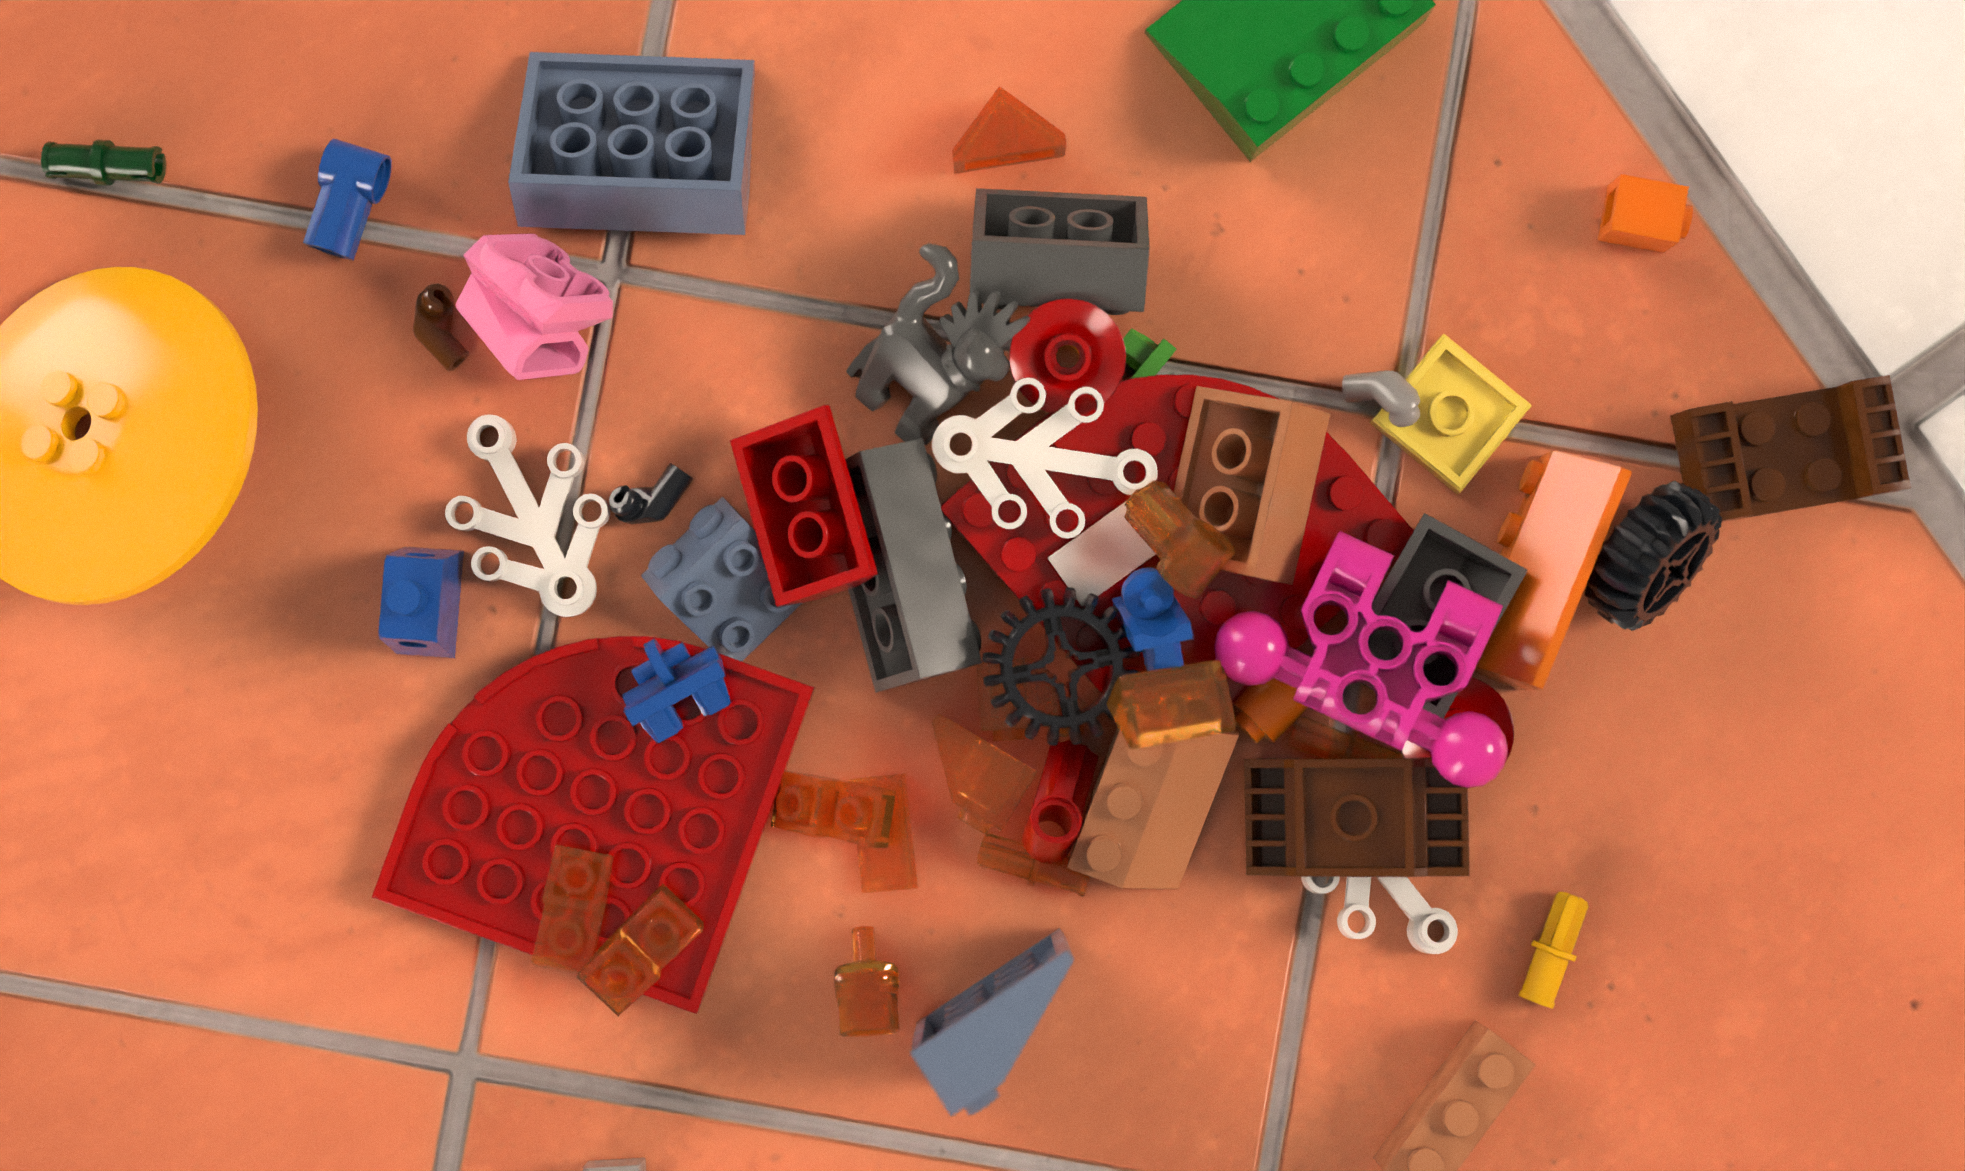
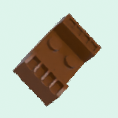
[1670,375,1911,522]
[1244,757,1470,877]

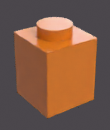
[1597,174,1693,253]

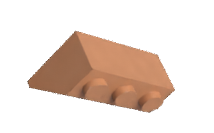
[1160,386,1330,585]
[1067,692,1239,889]

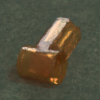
[1124,480,1235,598]

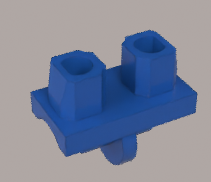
[1112,568,1193,674]
[622,639,731,743]

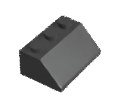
[1361,513,1528,718]

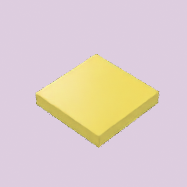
[1369,334,1532,494]

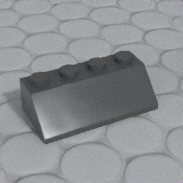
[845,438,982,693]

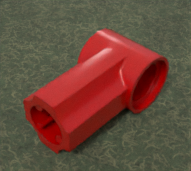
[1022,740,1099,863]

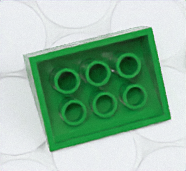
[1145,0,1436,162]

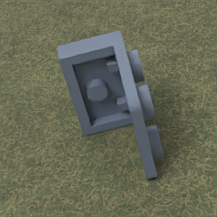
[641,496,802,661]

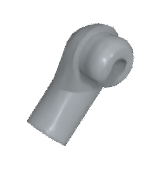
[1342,370,1420,427]

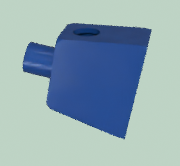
[378,547,464,658]

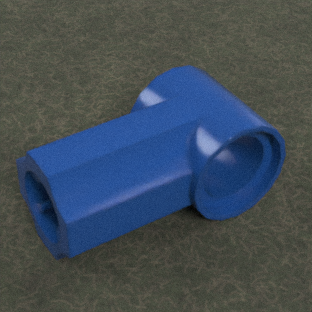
[303,138,392,261]

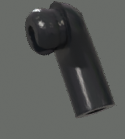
[608,463,693,524]

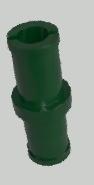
[41,139,166,186]

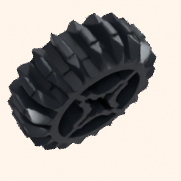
[1585,481,1722,631]
[982,587,1141,746]

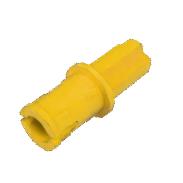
[1518,892,1589,1009]

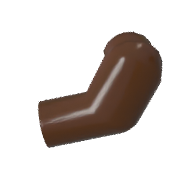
[413,284,469,371]

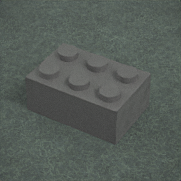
[970,188,1150,315]

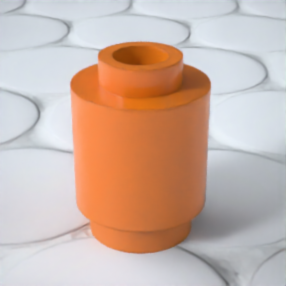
[1232,678,1309,743]

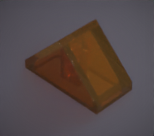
[952,86,1067,174]

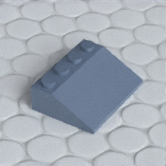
[508,52,755,235]
[910,928,1074,1116]

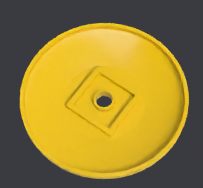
[0,267,258,605]

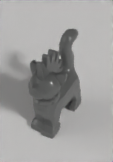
[846,243,1030,445]

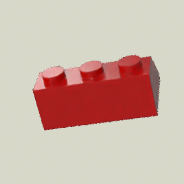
[730,405,878,607]

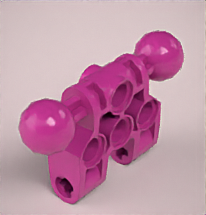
[1214,531,1508,788]

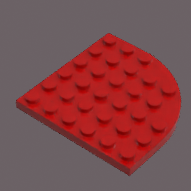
[941,375,1414,723]
[372,636,815,1014]

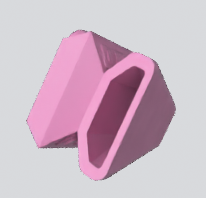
[456,233,613,380]

